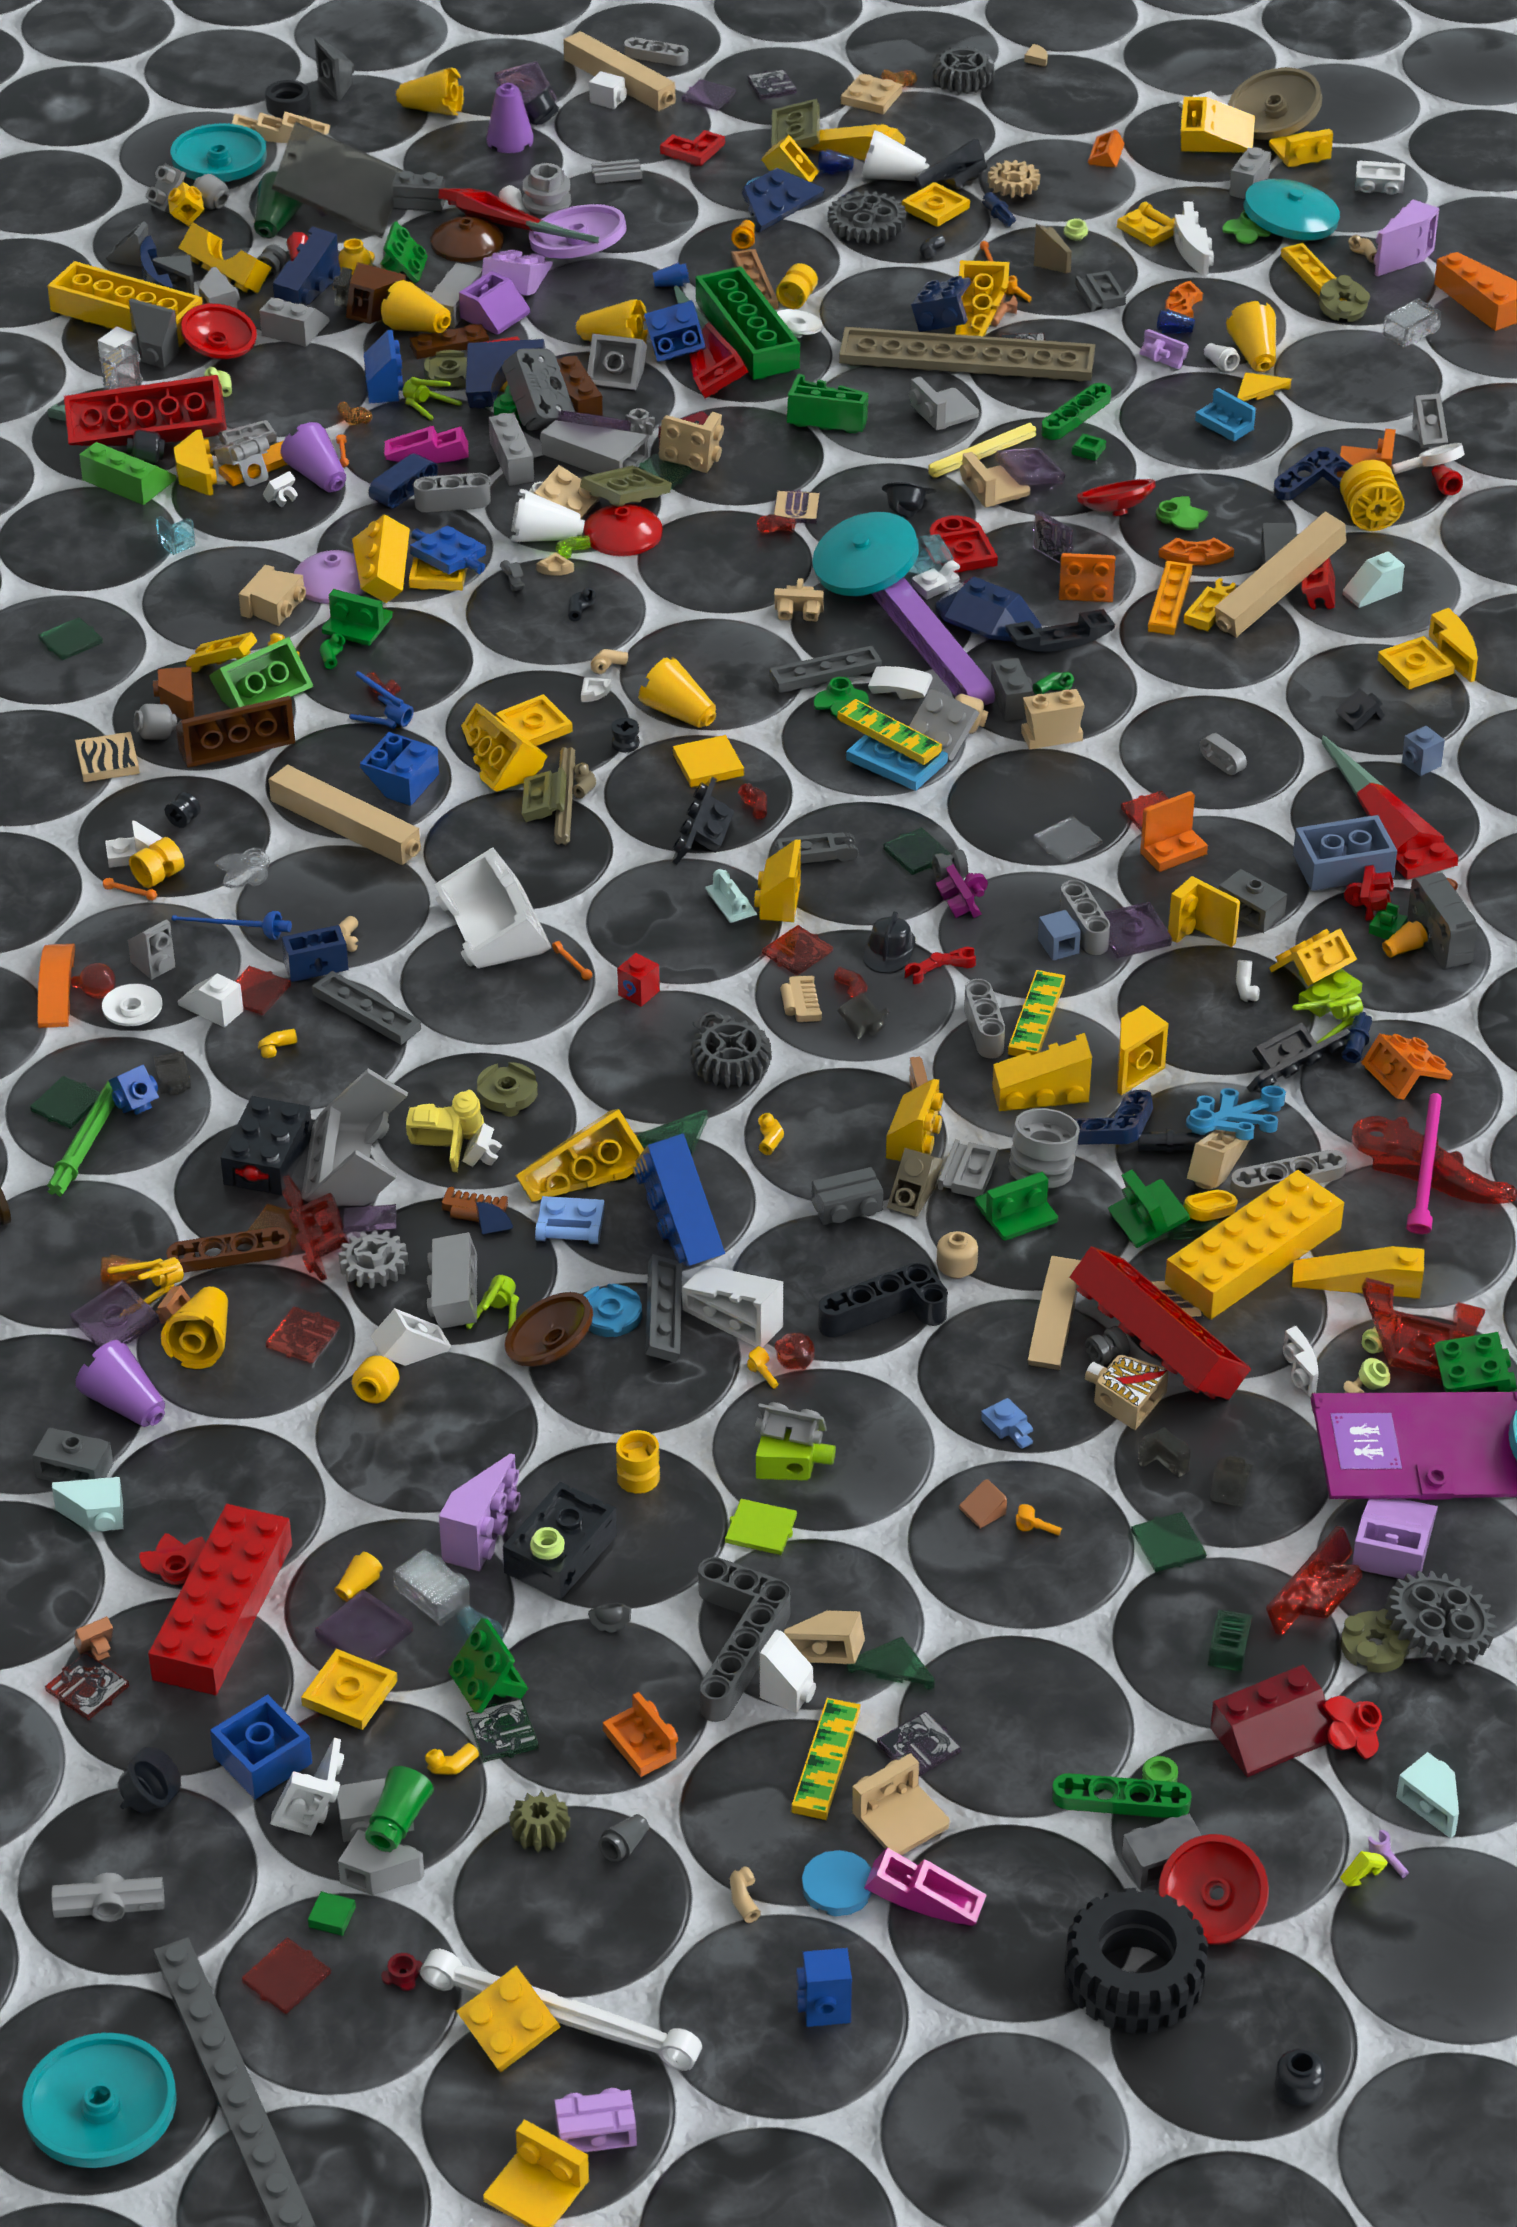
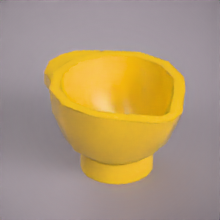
[339,239,375,275]

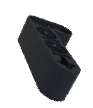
[818,1263,948,1337]

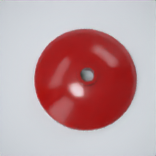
[181,303,257,359]
[1077,479,1156,516]
[583,504,663,556]
[1159,1834,1269,1945]

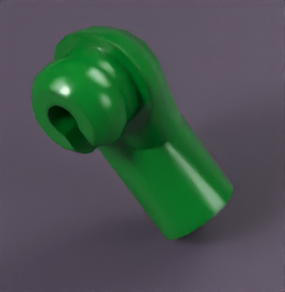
[319,633,345,669]
[1033,672,1074,695]

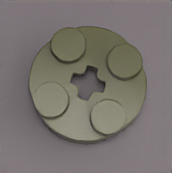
[1319,275,1370,322]
[424,350,467,388]
[477,1062,538,1117]
[1341,1609,1410,1673]

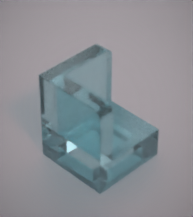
[156,516,196,555]
[914,534,954,574]

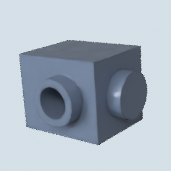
[1402,726,1445,776]
[1038,910,1081,961]

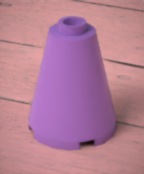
[486,83,534,153]
[280,422,346,492]
[75,1340,165,1427]

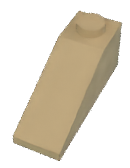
[1187,1130,1250,1189]

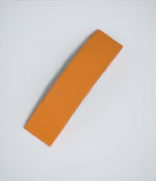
[38,944,75,1028]

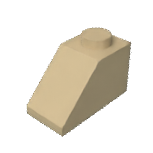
[784,1610,865,1664]

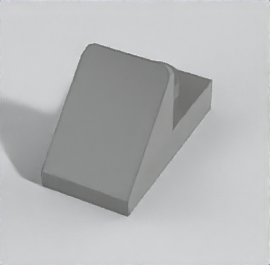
[1412,393,1448,448]

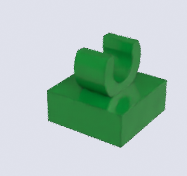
[1368,902,1408,940]

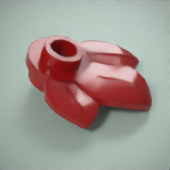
[139,1533,206,1585]
[1323,1696,1382,1760]

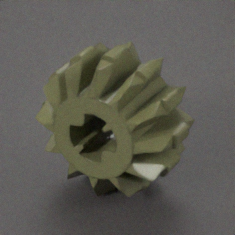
[509,1790,570,1853]

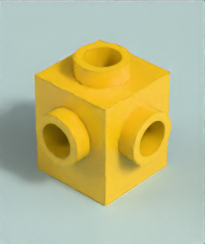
[168,182,204,226]

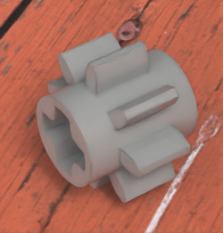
[623,408,655,437]

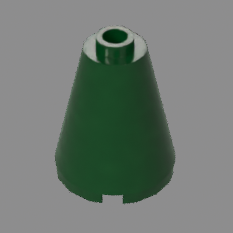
[254,171,306,238]

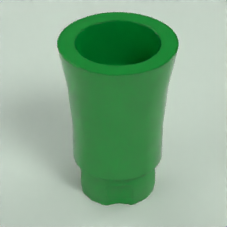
[365,1766,434,1852]

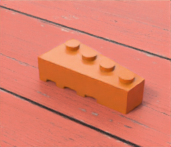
[1434,252,1517,331]

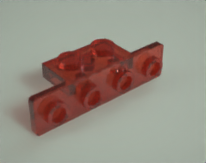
[282,1174,349,1281]
[1266,1526,1363,1634]

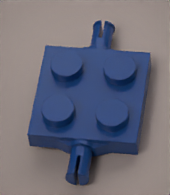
[410,526,486,575]

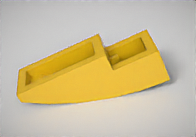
[1429,608,1478,682]

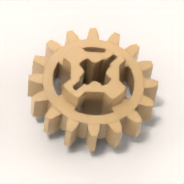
[988,160,1040,197]

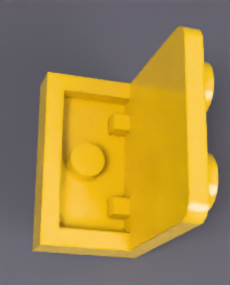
[1269,129,1333,167]

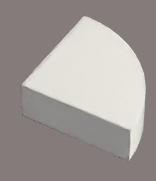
[581,678,612,702]

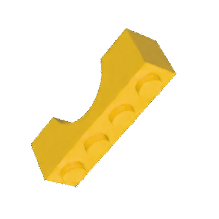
[179,222,272,293]

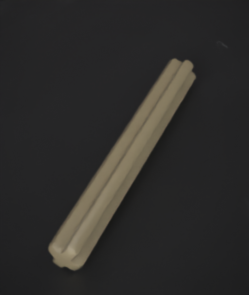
[554,747,575,845]

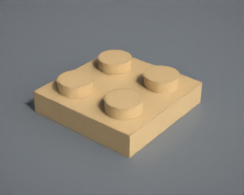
[841,74,903,114]
[534,465,601,520]

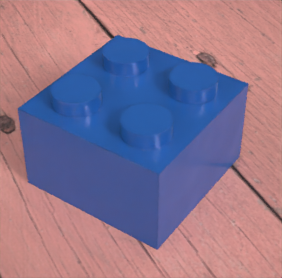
[210,1694,312,1800]

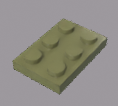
[771,99,820,148]
[580,465,672,506]

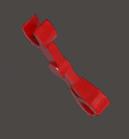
[904,947,976,984]

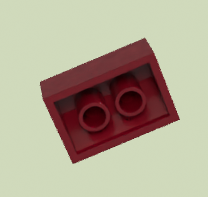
[1210,1664,1333,1777]

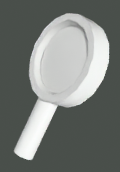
[1391,443,1465,475]

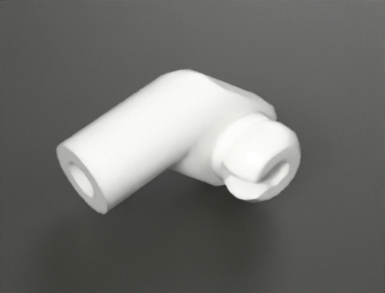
[1236,960,1260,1002]

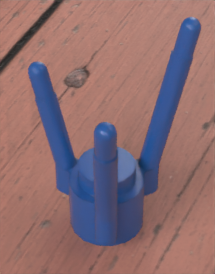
[349,671,414,729]

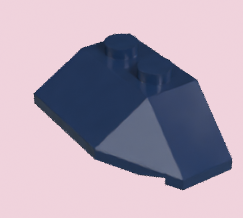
[935,576,1042,641]

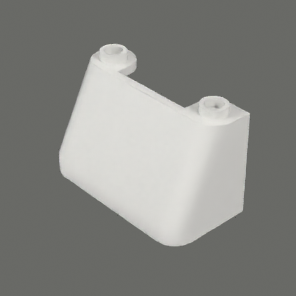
[434,847,551,969]

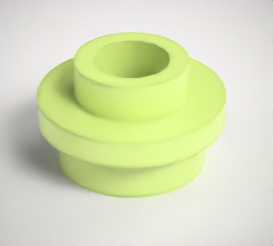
[1064,219,1088,241]
[1359,1358,1390,1390]
[530,1527,565,1560]

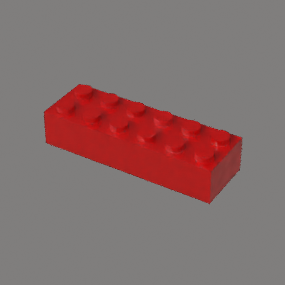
[1069,1246,1251,1400]
[148,1504,292,1696]

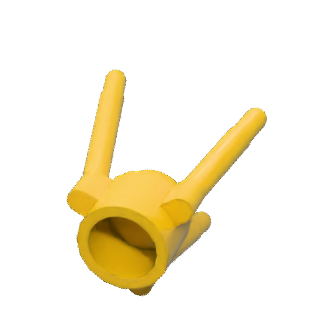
[107,1257,184,1321]

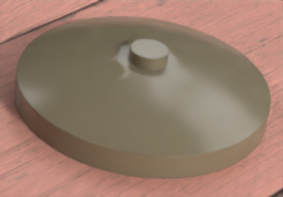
[1228,67,1322,140]

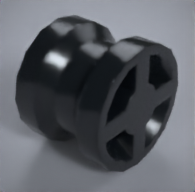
[611,718,640,753]
[164,792,201,828]

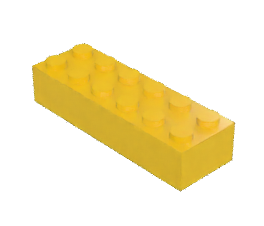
[47,261,203,347]
[1165,1170,1344,1320]

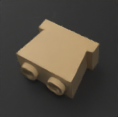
[239,565,306,626]
[1021,689,1085,750]

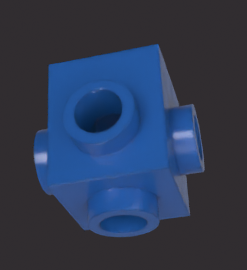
[108,1064,159,1115]

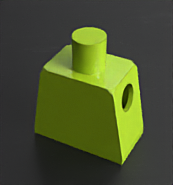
[756,1429,836,1480]

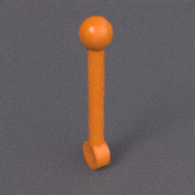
[980,241,993,261]
[336,434,349,468]
[103,878,157,901]
[552,941,593,980]

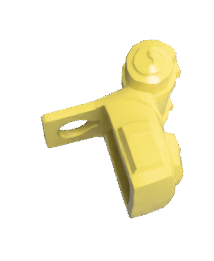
[406,1089,484,1172]

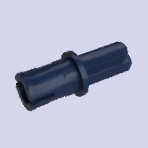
[982,192,1016,227]
[1342,1012,1372,1063]

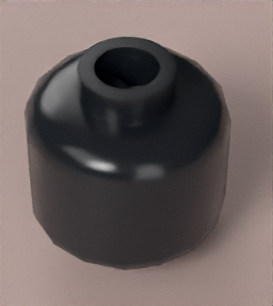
[126,430,165,465]
[1275,2048,1326,2106]

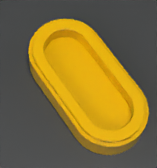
[1183,1190,1238,1221]

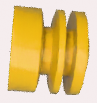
[1340,460,1405,531]

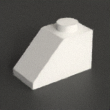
[178,973,243,1028]
[371,1308,451,1366]
[760,1629,816,1713]

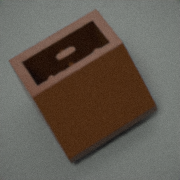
[346,262,406,324]

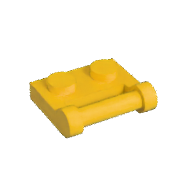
[1117,201,1175,247]

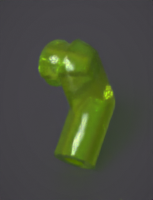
[555,535,590,559]

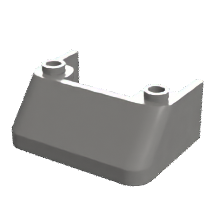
[301,1068,408,1206]

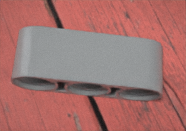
[414,473,491,512]
[1060,880,1110,955]
[964,979,1005,1058]

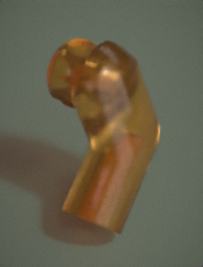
[881,69,917,87]
[337,402,372,425]

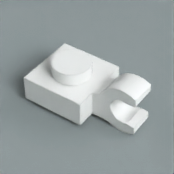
[912,560,960,600]

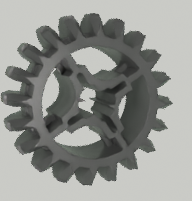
[932,46,994,94]
[690,1018,772,1089]

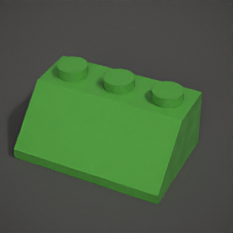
[79,442,176,505]
[209,637,314,709]

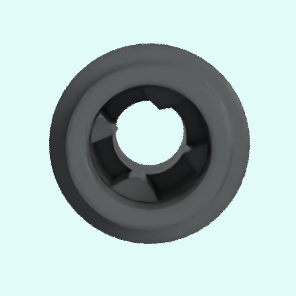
[598,1814,649,1862]

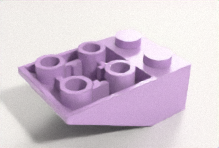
[1374,200,1439,276]
[481,250,553,295]
[439,1454,520,1572]
[1352,1498,1438,1579]

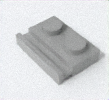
[938,1139,999,1197]

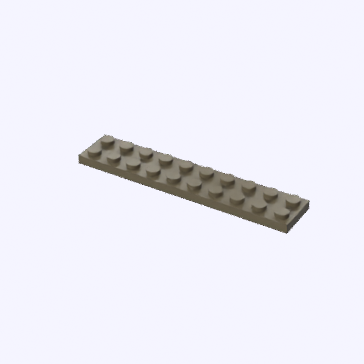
[839,327,1095,382]

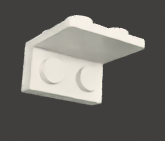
[270,1738,344,1836]

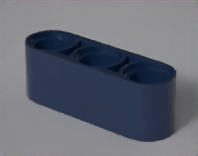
[368,453,438,509]

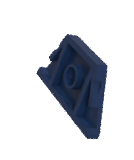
[742,168,825,233]

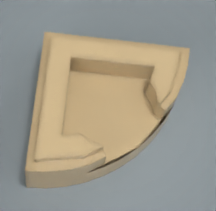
[1024,44,1048,67]
[536,552,574,576]

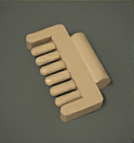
[780,976,822,1022]

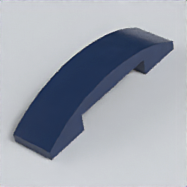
[140,236,174,289]

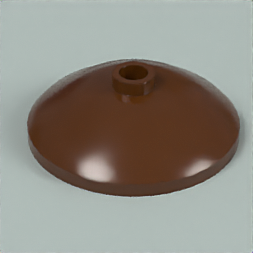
[430,216,504,262]
[505,1292,593,1367]

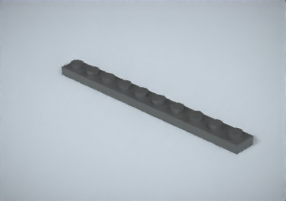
[154,1937,316,2227]

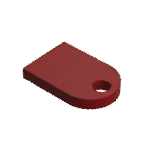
[930,515,998,573]

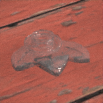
[215,848,270,888]

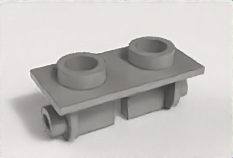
[755,1402,827,1446]

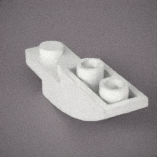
[1174,202,1214,276]

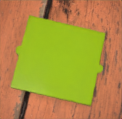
[725,1499,797,1555]

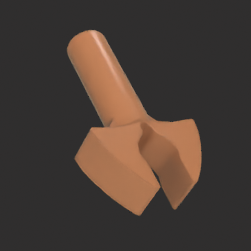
[990,293,1017,326]

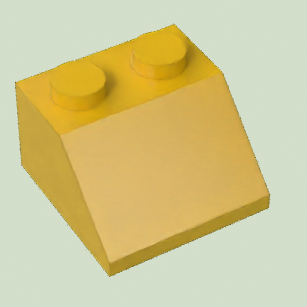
[754,840,801,922]
[1117,1005,1169,1095]

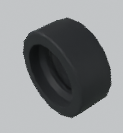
[265,80,311,118]

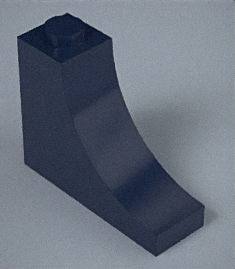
[465,339,546,408]

